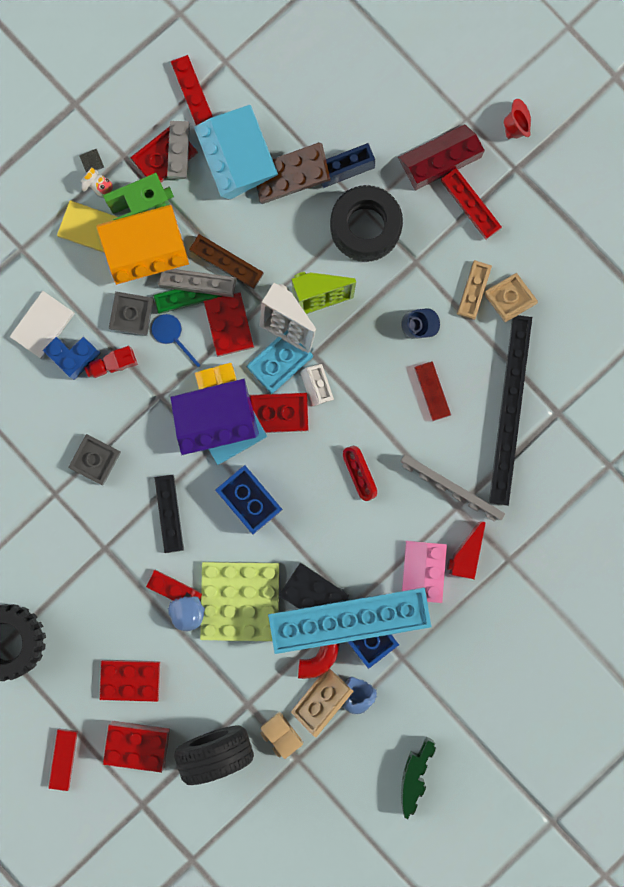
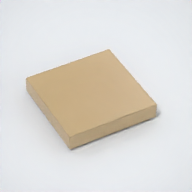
[484,273,538,322]

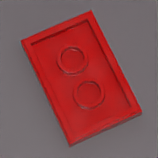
[130,126,198,182]
[250,393,309,433]

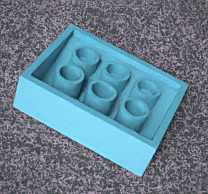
[194,105,278,200]

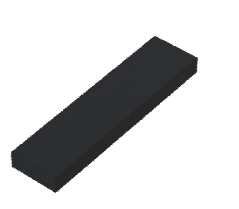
[154,475,184,553]

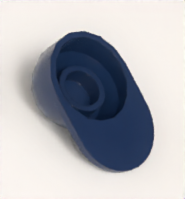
[401,308,440,339]

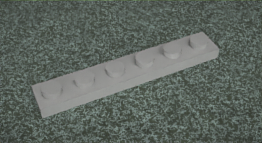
[400,454,505,522]

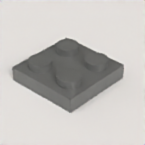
[109,291,154,336]
[68,434,121,486]

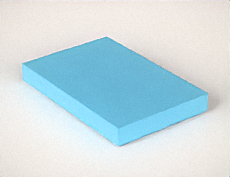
[246,330,314,394]
[209,411,268,465]

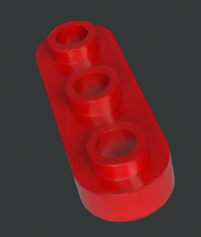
[343,445,377,501]

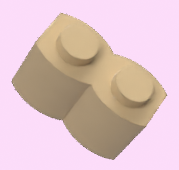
[260,711,304,759]

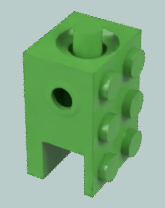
[103,173,174,220]

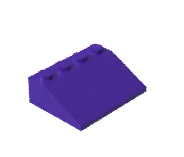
[170,378,259,456]

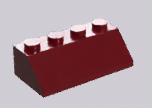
[398,124,485,191]

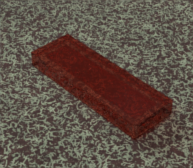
[414,361,451,422]

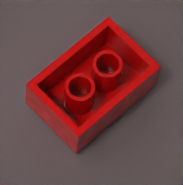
[103,721,170,773]

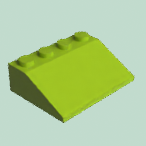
[291,272,356,314]

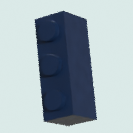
[321,143,375,188]

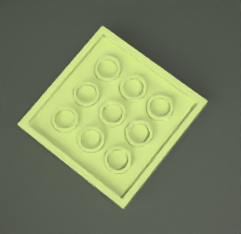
[200,562,279,641]

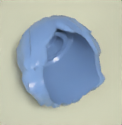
[168,596,205,631]
[342,677,377,714]

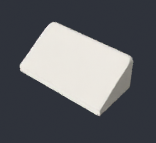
[300,364,334,407]

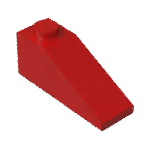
[447,521,486,580]

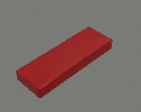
[49,728,78,791]

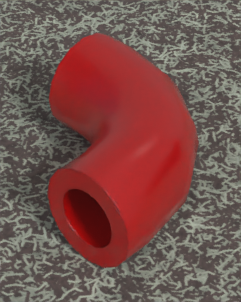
[298,643,340,679]

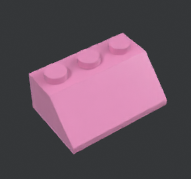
[402,541,447,603]

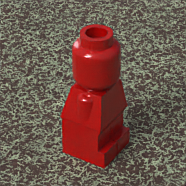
[85,346,138,378]

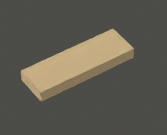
[457,260,492,320]

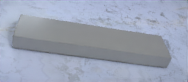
[158,269,237,297]

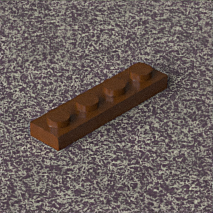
[189,234,264,289]

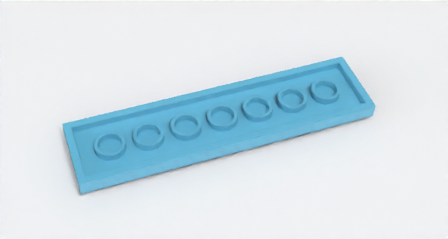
[268,587,432,654]

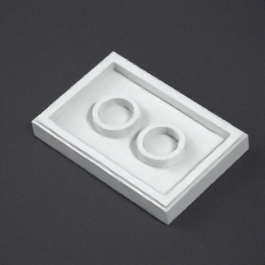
[10,291,75,359]

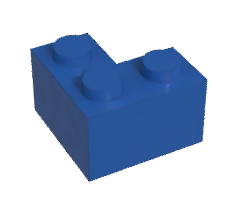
[43,337,101,380]

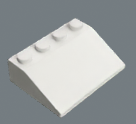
[260,283,316,353]

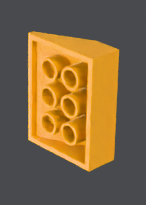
[96,205,189,285]

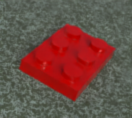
[204,292,254,357]
[100,660,160,702]

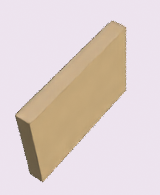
[291,669,354,737]

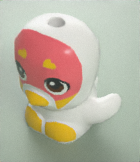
[80,167,113,197]

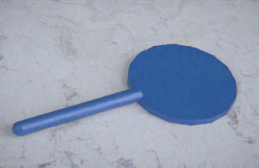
[151,314,200,367]

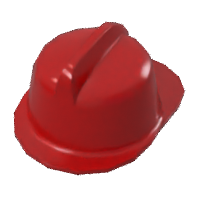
[504,98,531,139]

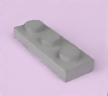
[167,121,190,179]

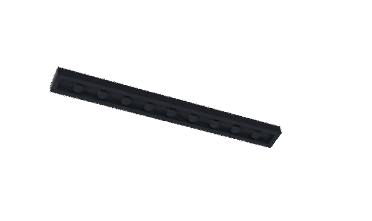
[489,315,533,506]

